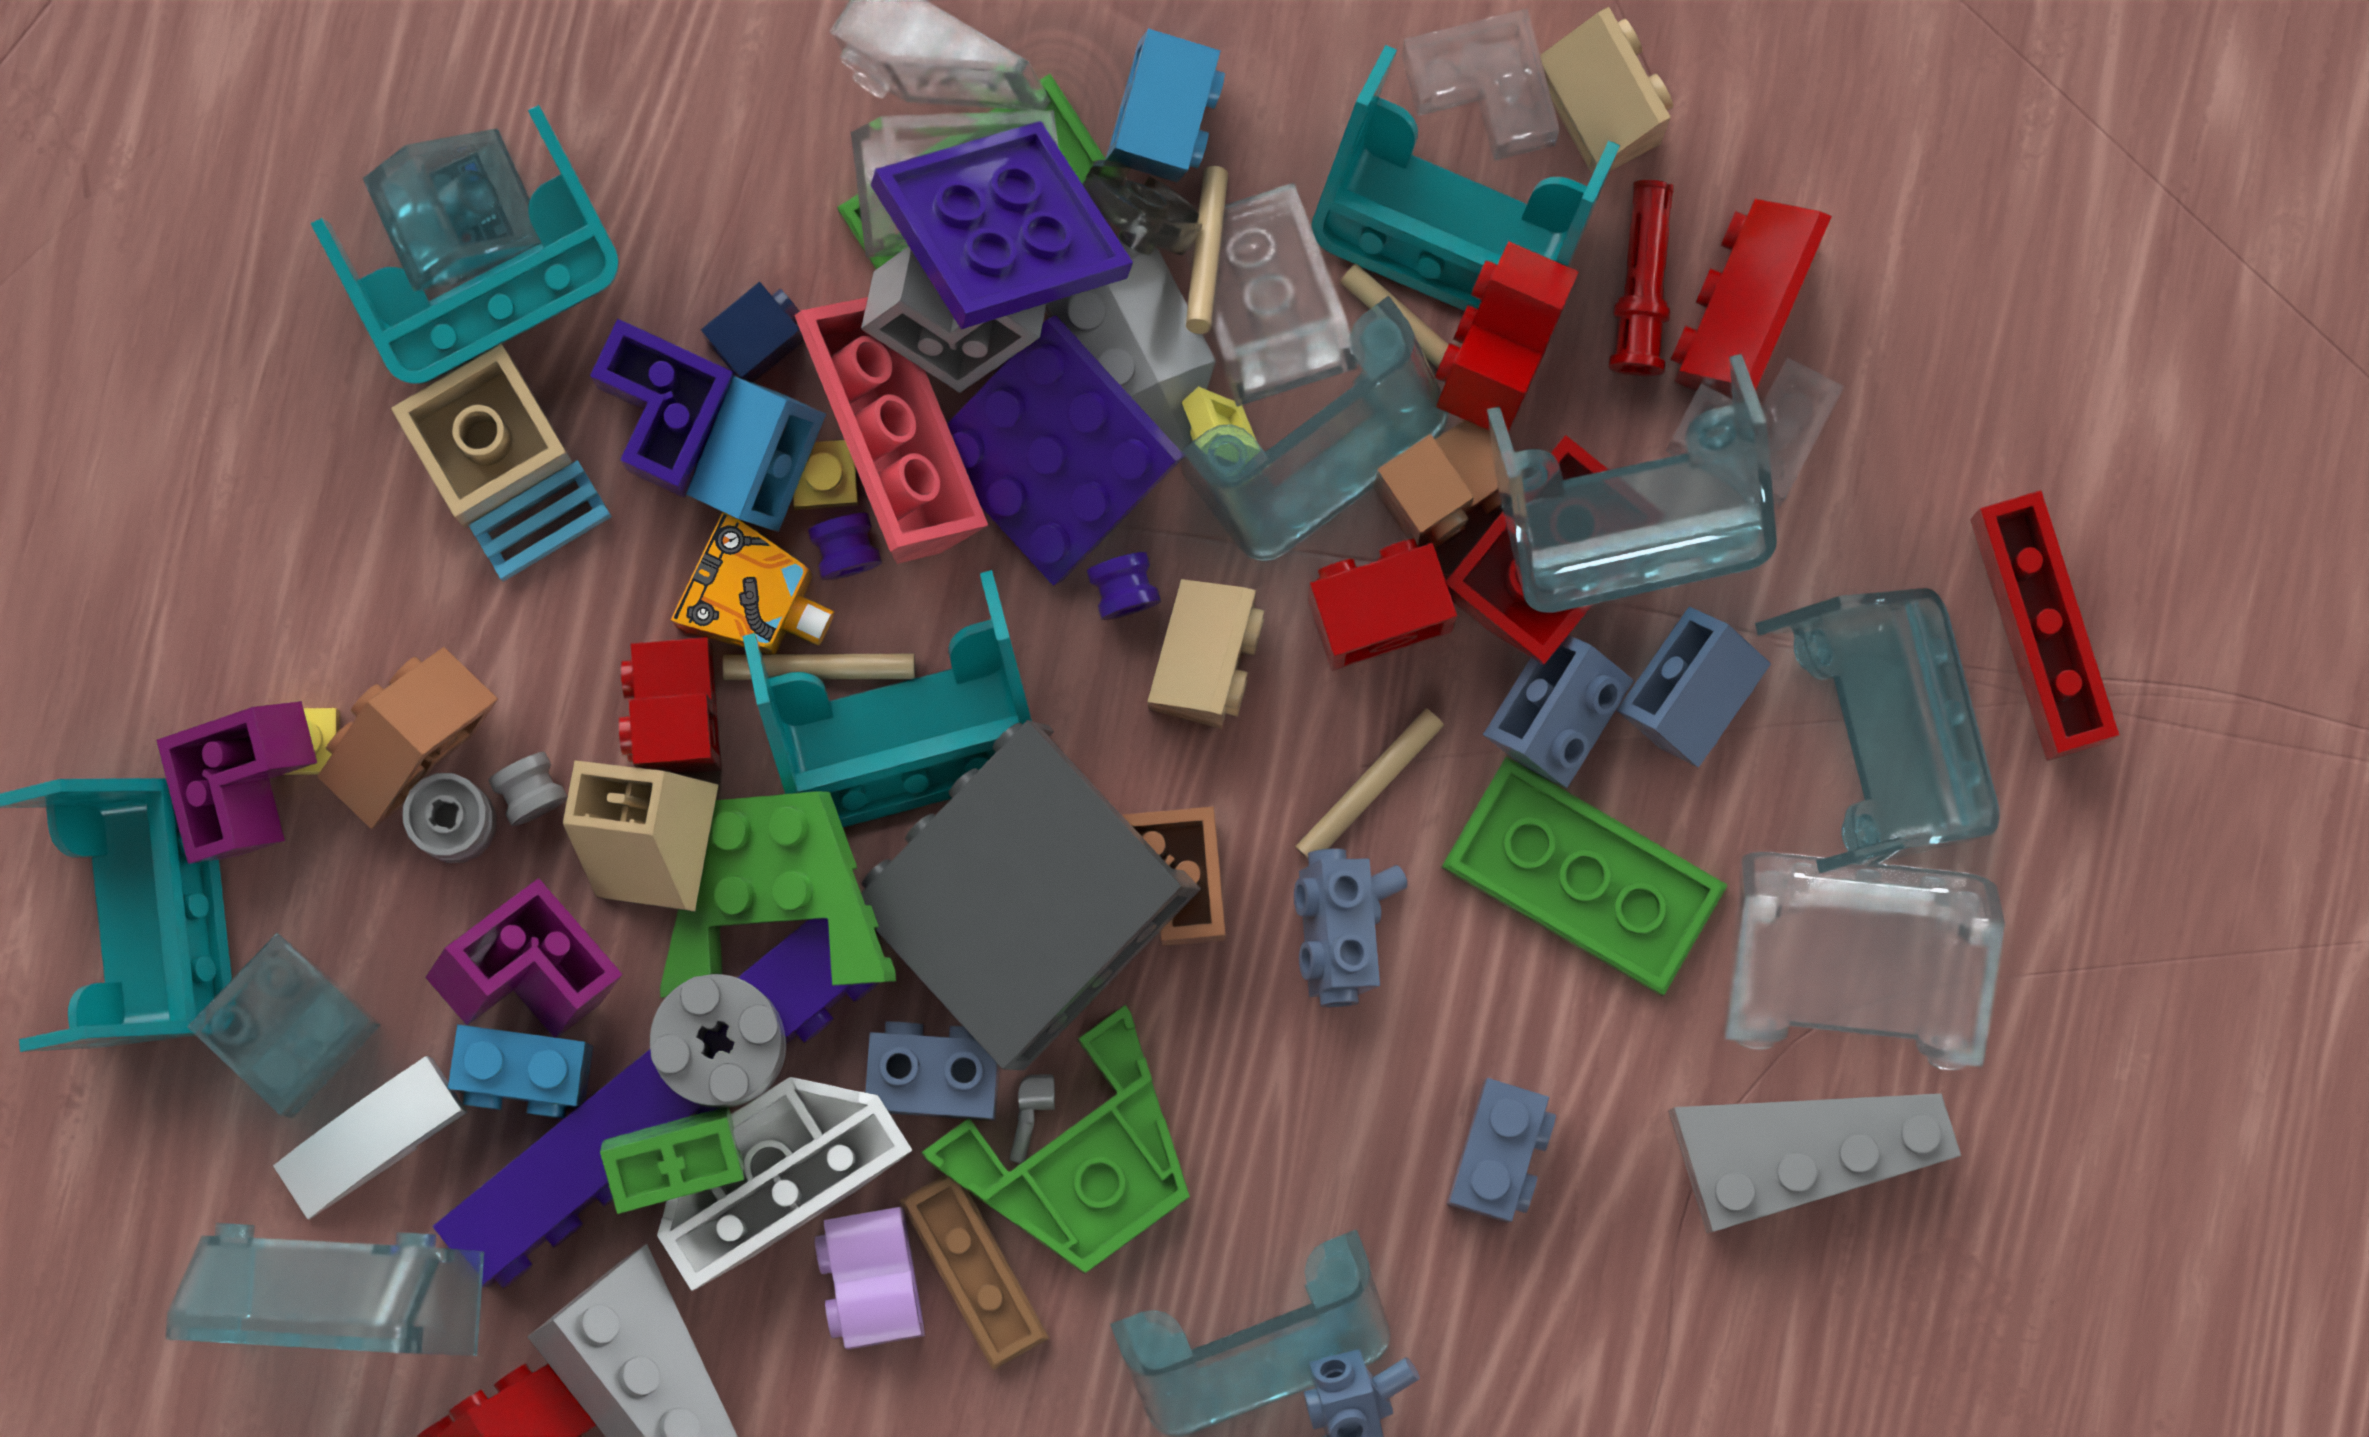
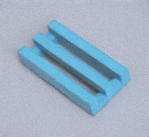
[468,460,612,582]

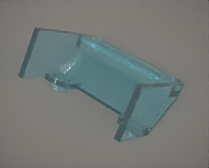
[1487,354,1777,613]
[1755,588,2000,873]
[165,1223,484,1356]

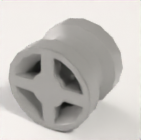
[488,752,568,827]

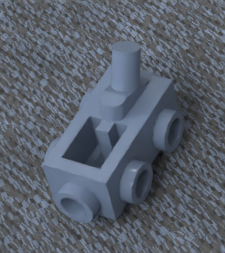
[1294,849,1408,1008]
[1303,1349,1420,1437]

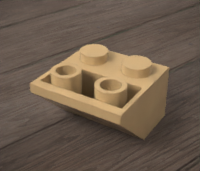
[1534,7,1673,175]
[1147,579,1265,729]
[563,760,718,911]

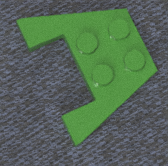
[660,791,896,998]
[922,1005,1190,1274]

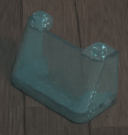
[1182,296,1448,561]
[1110,1229,1390,1437]

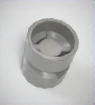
[403,773,497,863]

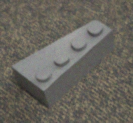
[1668,1094,1961,1233]
[528,1244,738,1437]

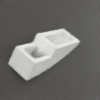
[273,1056,467,1220]

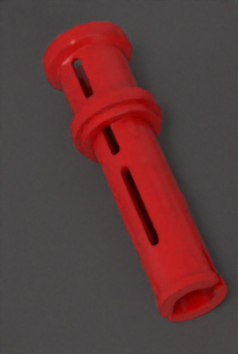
[1608,180,1674,376]

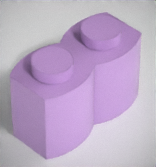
[815,1207,925,1350]

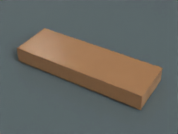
[899,1175,1050,1370]

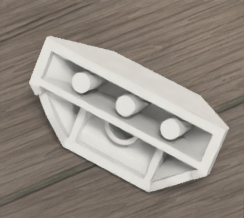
[657,1077,913,1291]

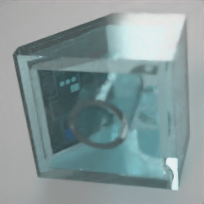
[363,128,541,292]

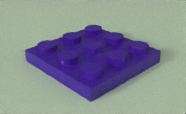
[870,121,1133,330]
[947,315,1185,586]

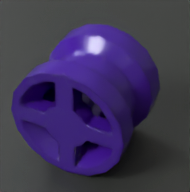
[808,513,882,580]
[1087,552,1161,620]

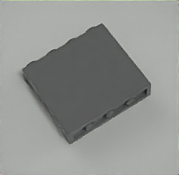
[861,720,1201,1070]

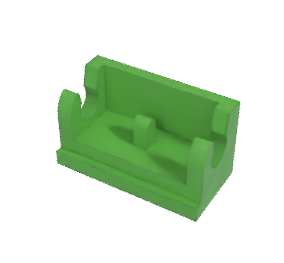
[600,1107,744,1214]

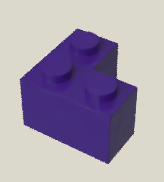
[590,318,735,498]

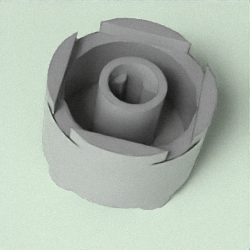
[650,974,786,1108]

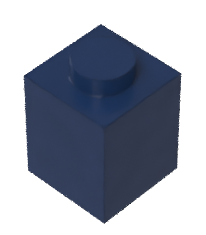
[701,281,804,383]

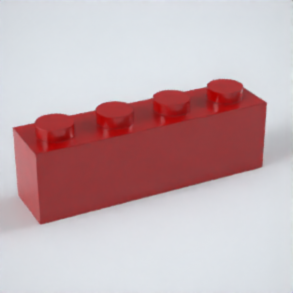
[1970,490,2120,761]

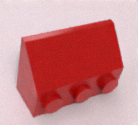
[1670,198,1832,412]
[1446,435,1665,665]

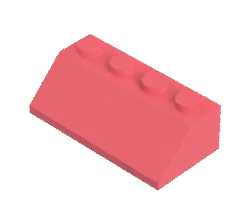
[794,297,988,564]

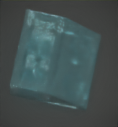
[187,933,381,1118]

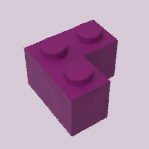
[156,701,317,864]
[425,878,623,1038]

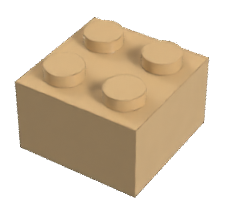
[391,343,573,528]

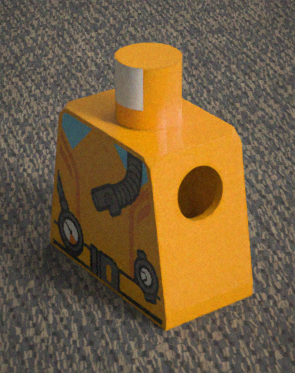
[671,512,835,654]

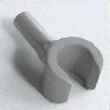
[1009,1074,1055,1163]

